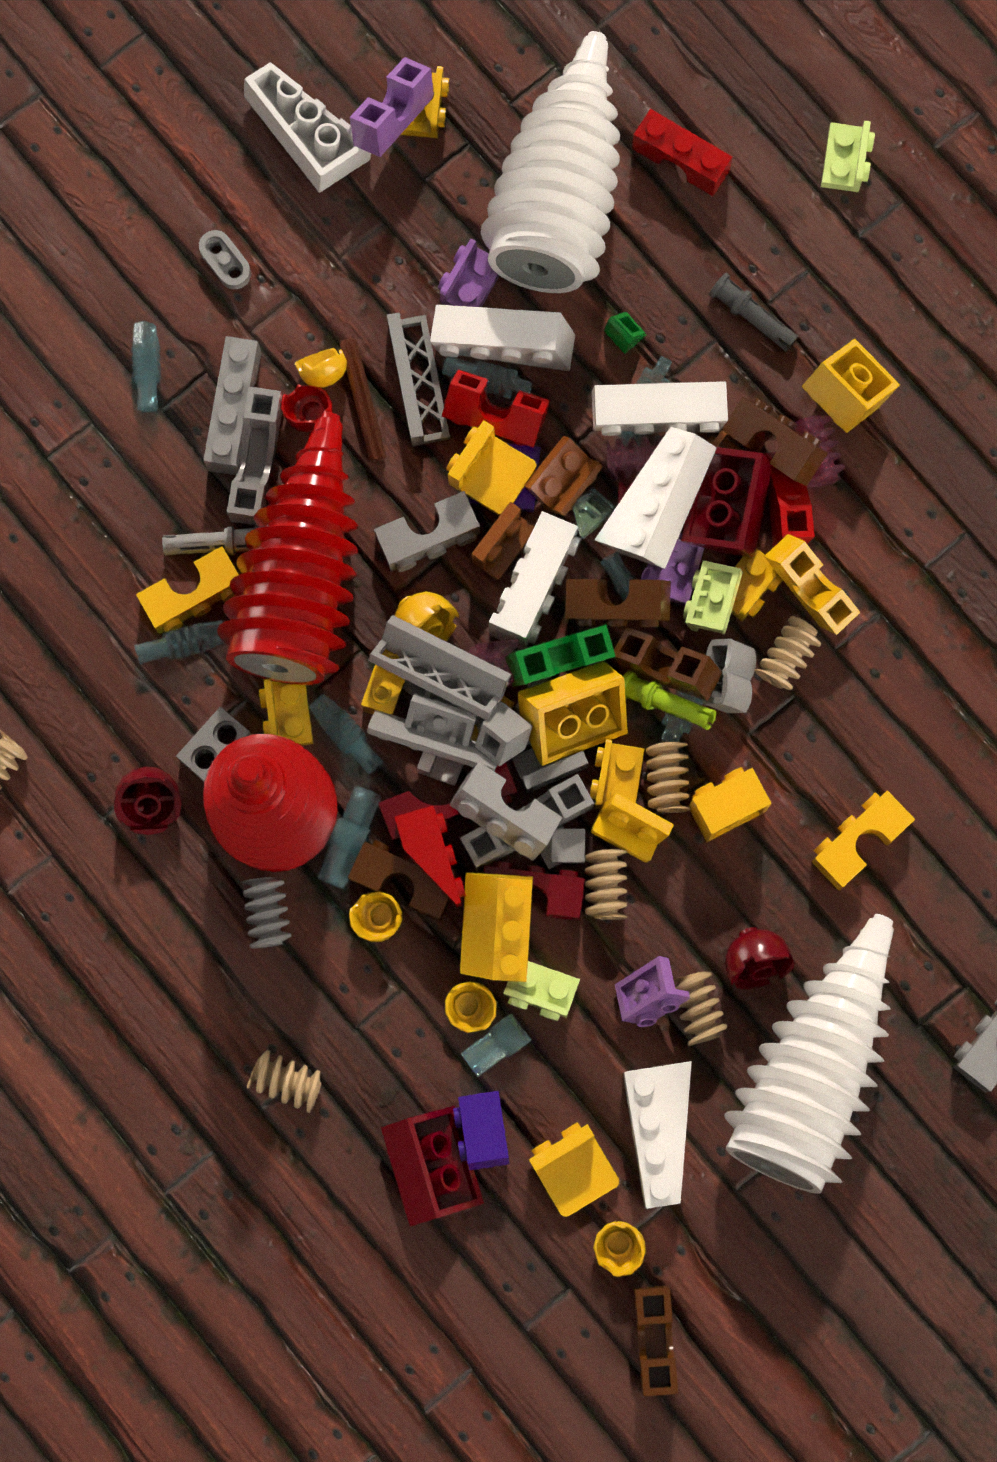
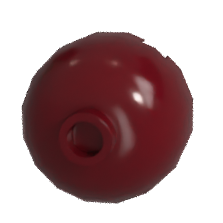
[114,766,181,835]
[725,927,795,990]

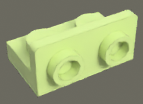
[821,120,875,192]
[683,560,743,634]
[503,961,580,1021]

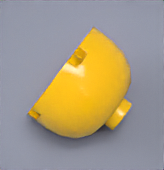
[394,591,459,641]

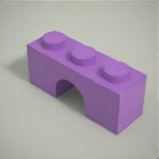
[350,57,434,157]

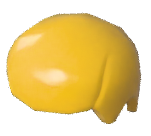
[295,348,347,388]
[349,891,402,942]
[445,981,496,1033]
[593,1221,646,1277]

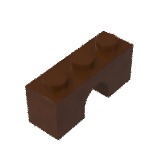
[721,397,828,486]
[565,579,671,627]
[613,627,722,702]
[348,840,450,922]
[634,1286,678,1396]

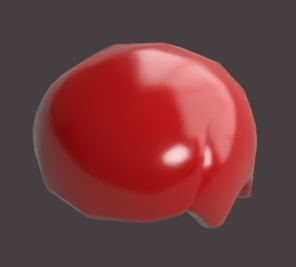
[280,385,333,433]

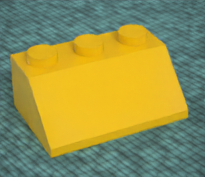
[518,661,628,766]
[460,872,533,982]

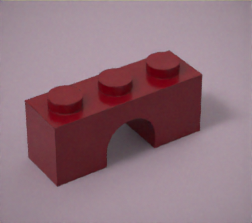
[484,861,585,921]

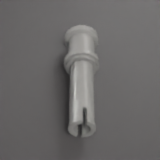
[162,525,259,556]

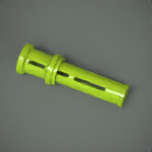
[623,671,716,730]

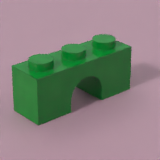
[503,625,616,687]

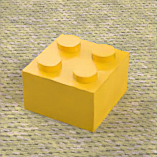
[801,339,900,433]
[689,767,772,842]

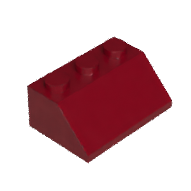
[681,447,773,558]
[381,1105,484,1227]

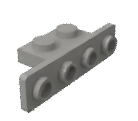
[367,693,497,772]

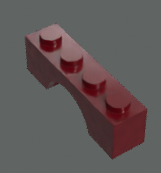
[378,762,517,845]

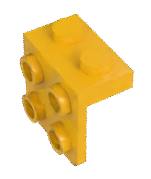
[446,420,536,516]
[529,1122,619,1217]

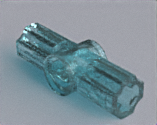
[317,786,382,889]

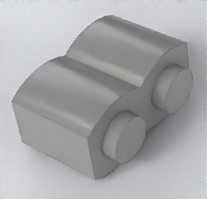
[702,639,756,713]

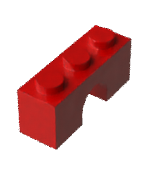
[632,108,732,196]
[441,369,550,448]

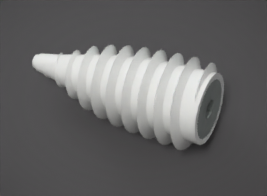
[481,31,620,293]
[724,914,894,1194]

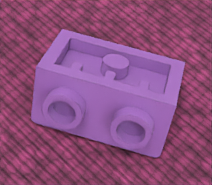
[438,239,500,307]
[641,533,704,606]
[615,956,690,1027]

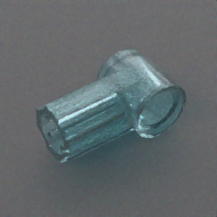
[461,1013,532,1077]

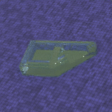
[572,488,616,539]

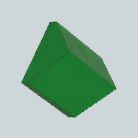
[604,312,646,354]

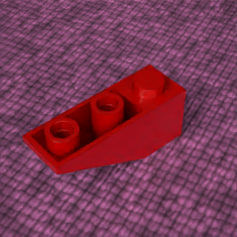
[764,452,815,547]
[394,805,466,907]

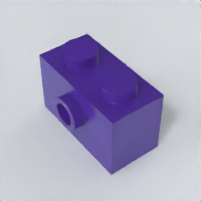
[453,1091,510,1170]

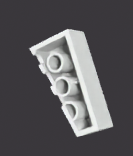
[244,62,371,193]
[430,305,575,371]
[592,381,728,436]
[595,427,717,569]
[489,511,581,649]
[623,1061,692,1209]

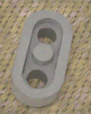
[199,230,251,289]

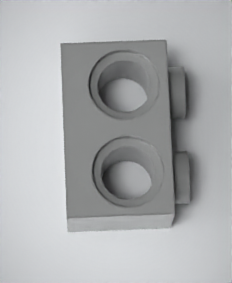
[176,707,252,782]

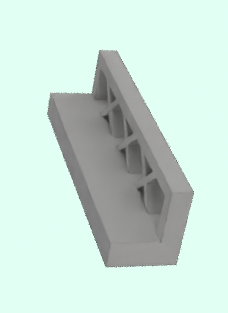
[387,312,450,447]
[368,615,511,720]

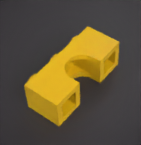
[764,534,860,635]
[136,546,239,634]
[812,790,915,891]

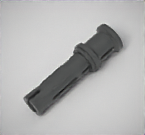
[708,272,799,352]

